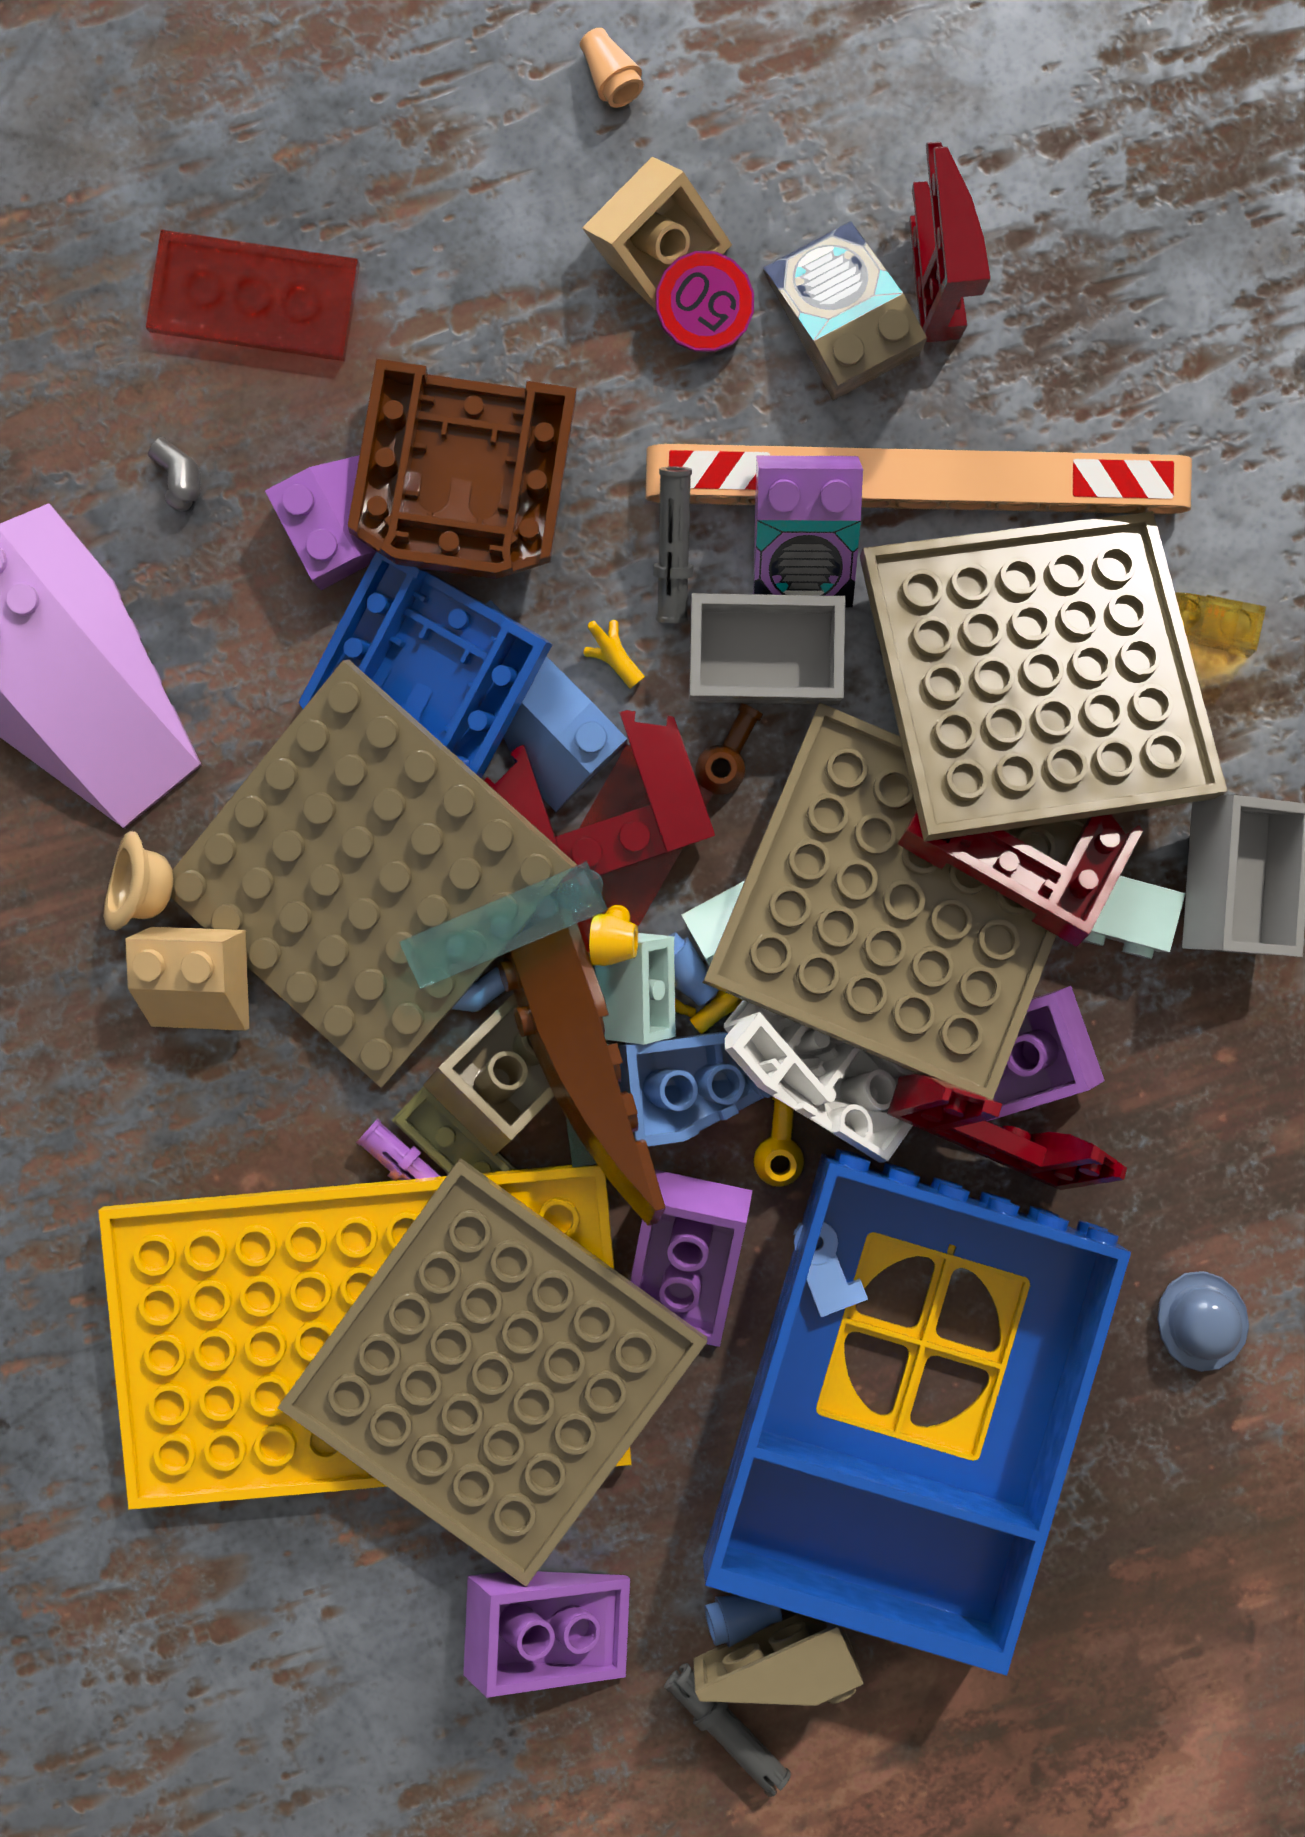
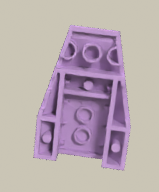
[0,503,202,828]

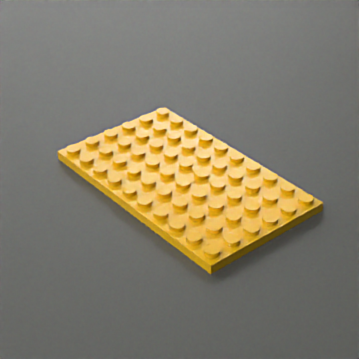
[98,1163,631,1510]

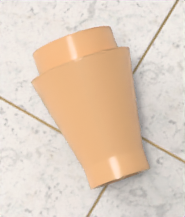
[579,28,644,108]

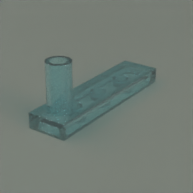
[399,861,608,989]

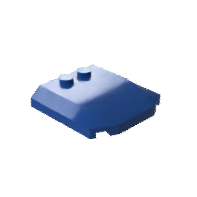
[299,551,553,778]

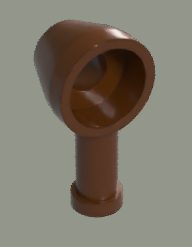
[695,703,763,795]

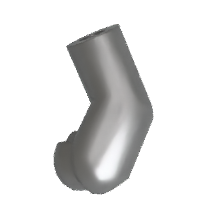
[148,436,200,511]

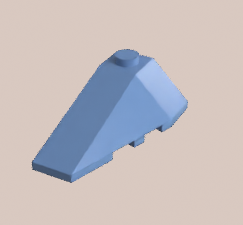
[486,600,628,813]
[618,1031,772,1146]

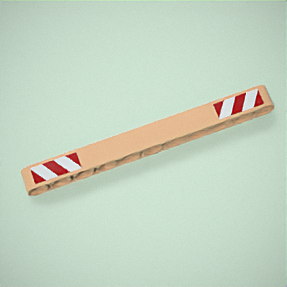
[646,444,1192,514]

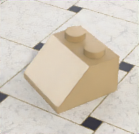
[582,157,732,310]
[125,927,250,1031]

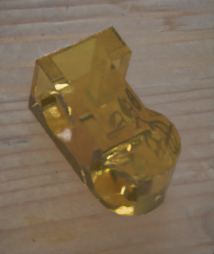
[1175,592,1266,659]

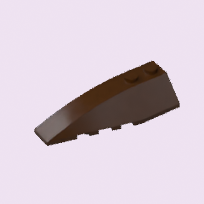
[499,906,666,1226]

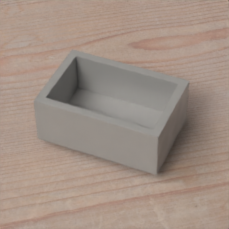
[689,593,845,705]
[1182,795,1305,957]

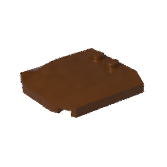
[348,359,577,579]

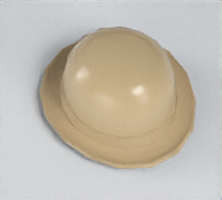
[103,831,174,931]

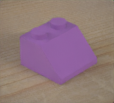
[265,455,376,590]

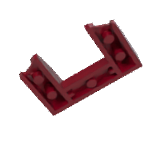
[909,141,991,343]
[484,710,715,890]
[898,810,1143,947]
[887,1074,1127,1190]

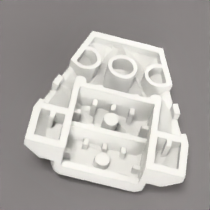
[724,1000,920,1163]

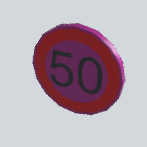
[656,251,754,353]

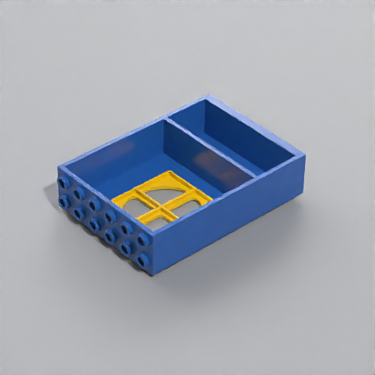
[703,1148,1131,1676]

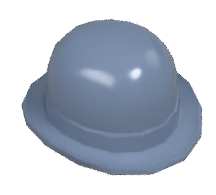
[1157,1271,1249,1372]

